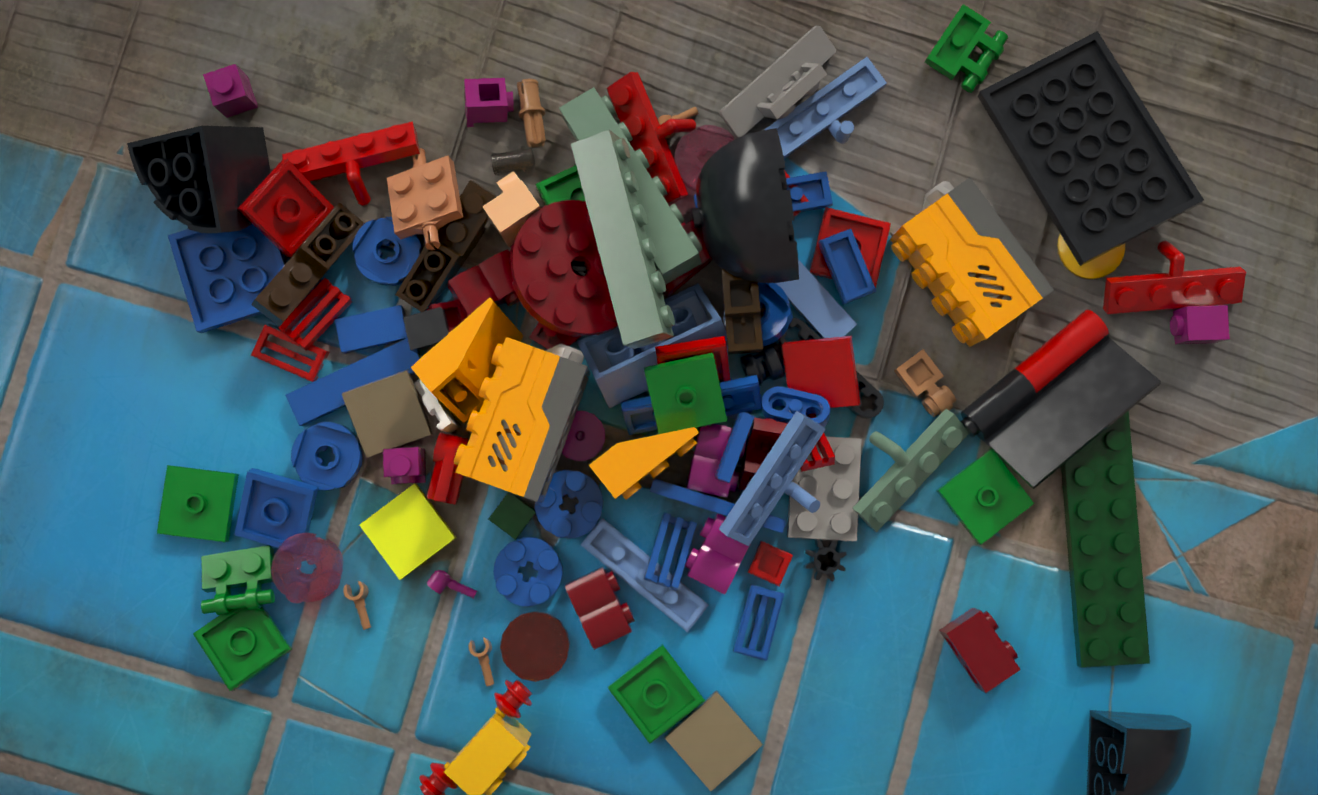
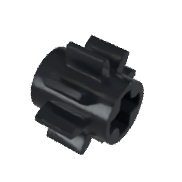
[804,539,847,581]

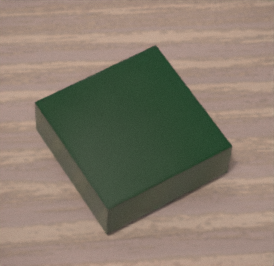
[488,492,536,540]

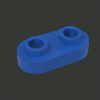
[762,386,830,427]

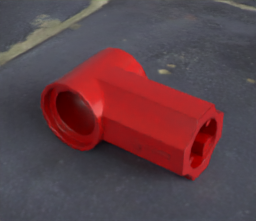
[427,432,469,505]

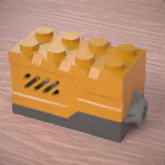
[890,177,1054,347]
[454,337,591,502]

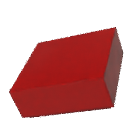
[747,541,793,587]

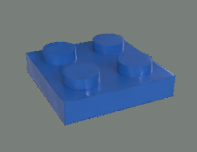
[234,468,319,554]

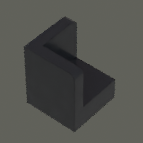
[403,307,449,356]

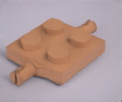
[387,148,463,250]

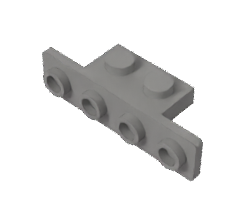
[719,26,836,137]

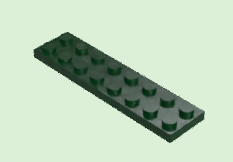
[1061,411,1150,667]

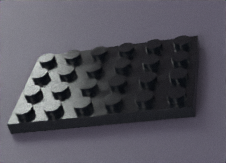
[978,31,1204,266]

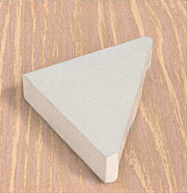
[414,379,461,433]

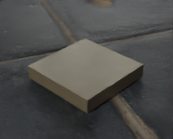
[342,369,432,458]
[665,690,763,791]

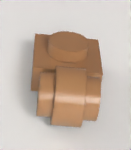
[894,349,956,417]

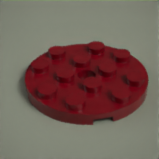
[509,200,618,337]

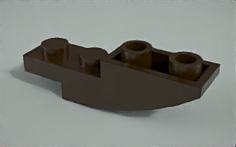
[395,180,497,312]
[251,203,365,327]
[721,268,763,355]

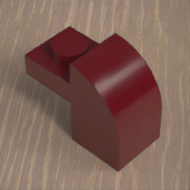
[738,417,788,490]

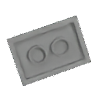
[787,437,862,541]

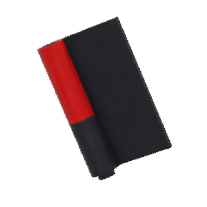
[960,309,1161,489]

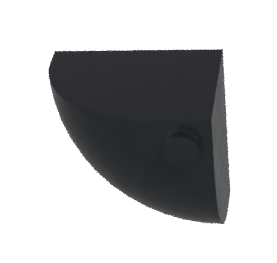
[127,125,270,234]
[691,128,799,283]
[1087,710,1192,795]

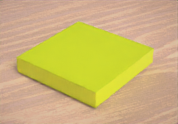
[359,483,457,580]

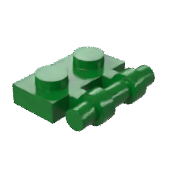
[924,4,1008,93]
[201,545,275,615]

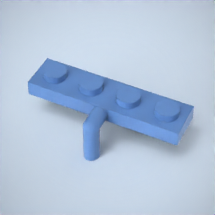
[764,57,887,159]
[719,411,826,546]

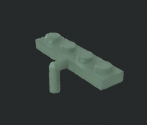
[853,409,969,532]

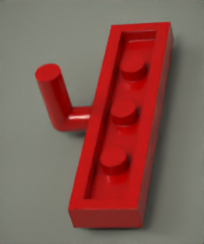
[606,72,696,206]
[282,121,420,206]
[1103,240,1246,314]

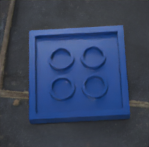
[168,224,286,333]

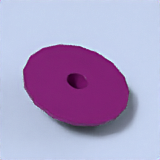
[562,411,605,461]

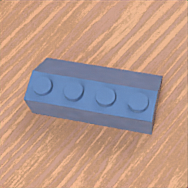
[577,284,728,409]

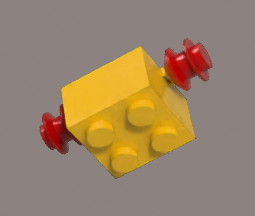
[419,680,532,795]

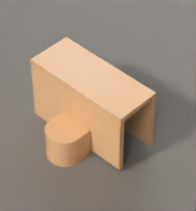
[482,171,541,247]

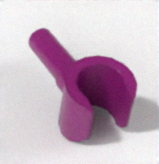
[427,570,477,599]

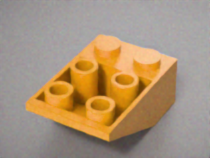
[411,298,523,423]
[589,427,699,500]

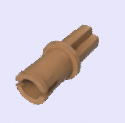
[517,79,546,148]

